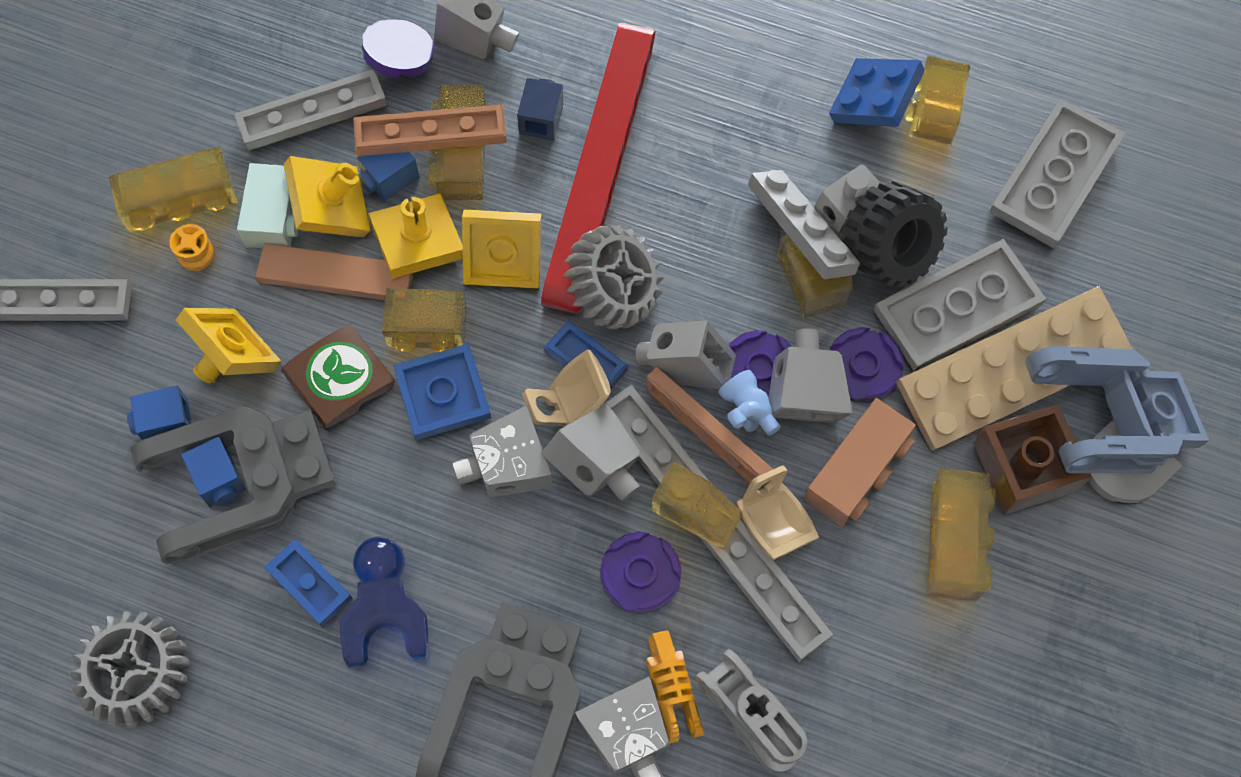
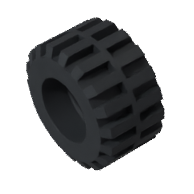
[842,181,948,287]

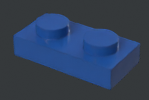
[264,539,353,628]

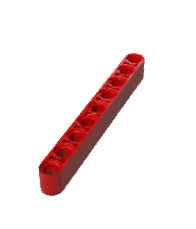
[541,22,655,314]

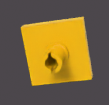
[283,156,371,238]
[368,194,463,279]
[462,210,541,289]
[176,308,282,384]

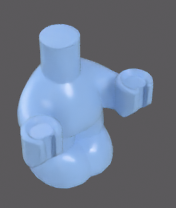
[718,370,781,436]

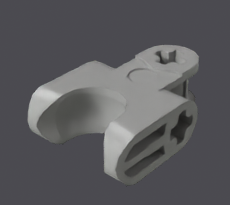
[695,649,808,773]

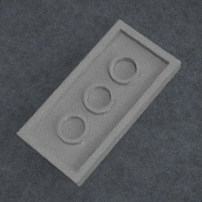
[989,98,1125,249]
[873,239,1046,372]

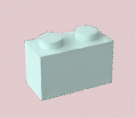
[237,163,299,249]

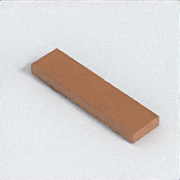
[353,104,507,157]
[255,243,413,304]
[646,367,773,490]

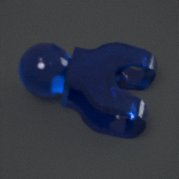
[339,536,429,669]

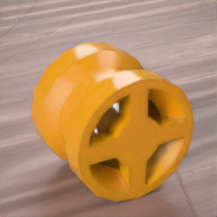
[169,224,215,272]

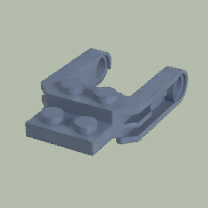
[1025,346,1209,473]

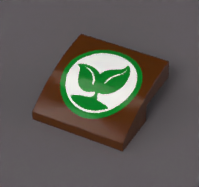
[281,324,395,429]

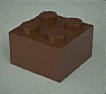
[973,404,1092,515]

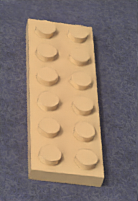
[896,286,1133,452]

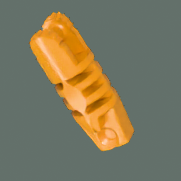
[646,630,704,744]

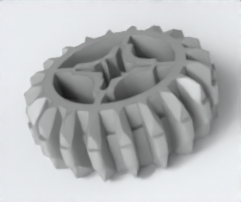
[563,225,664,330]
[69,611,189,727]

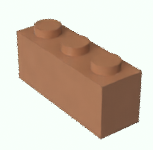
[803,398,916,528]

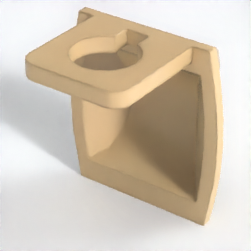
[522,349,611,427]
[736,465,819,560]

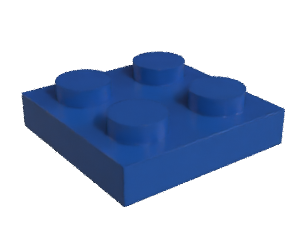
[829,58,925,127]
[393,343,491,441]

